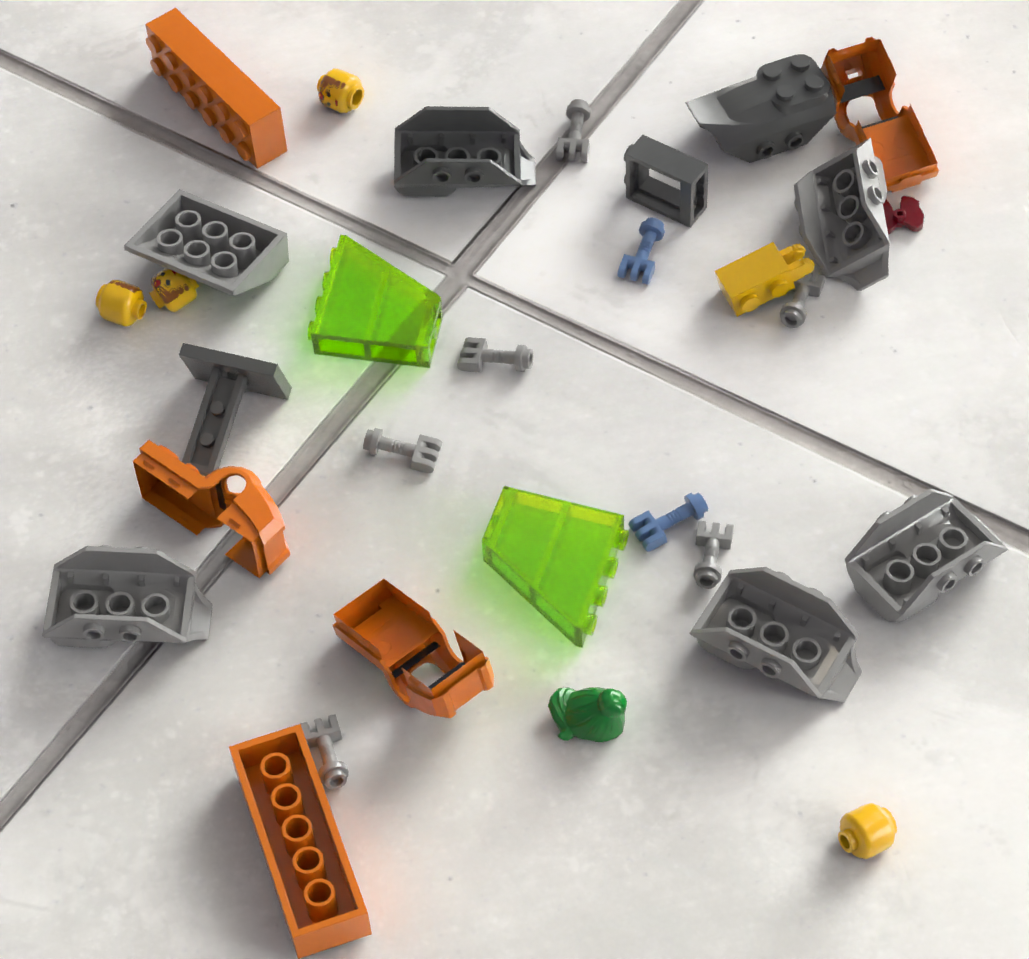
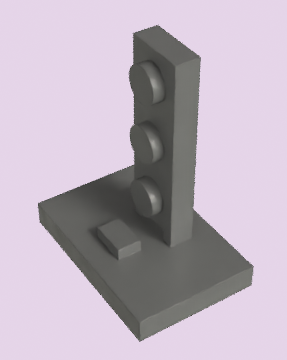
[179,343,292,476]

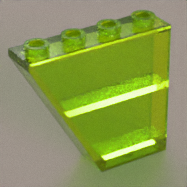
[308,235,443,368]
[482,486,629,648]

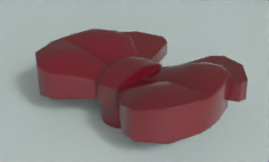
[883,195,924,235]

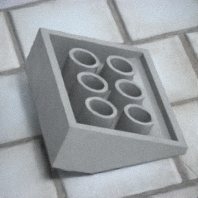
[124,189,289,296]

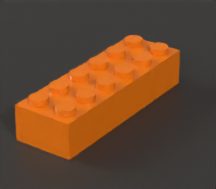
[145,8,287,169]
[229,724,372,959]

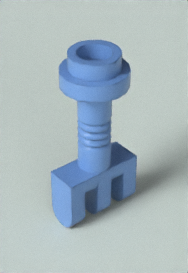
[617,217,665,284]
[628,492,708,552]

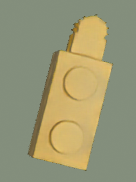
[715,242,815,317]

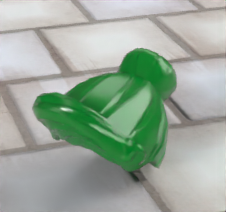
[548,687,627,742]

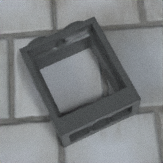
[624,135,708,228]

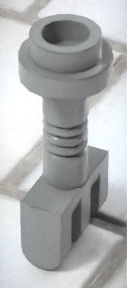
[556,99,591,162]
[780,273,826,328]
[457,337,534,372]
[363,428,442,473]
[693,521,734,589]
[300,714,349,789]

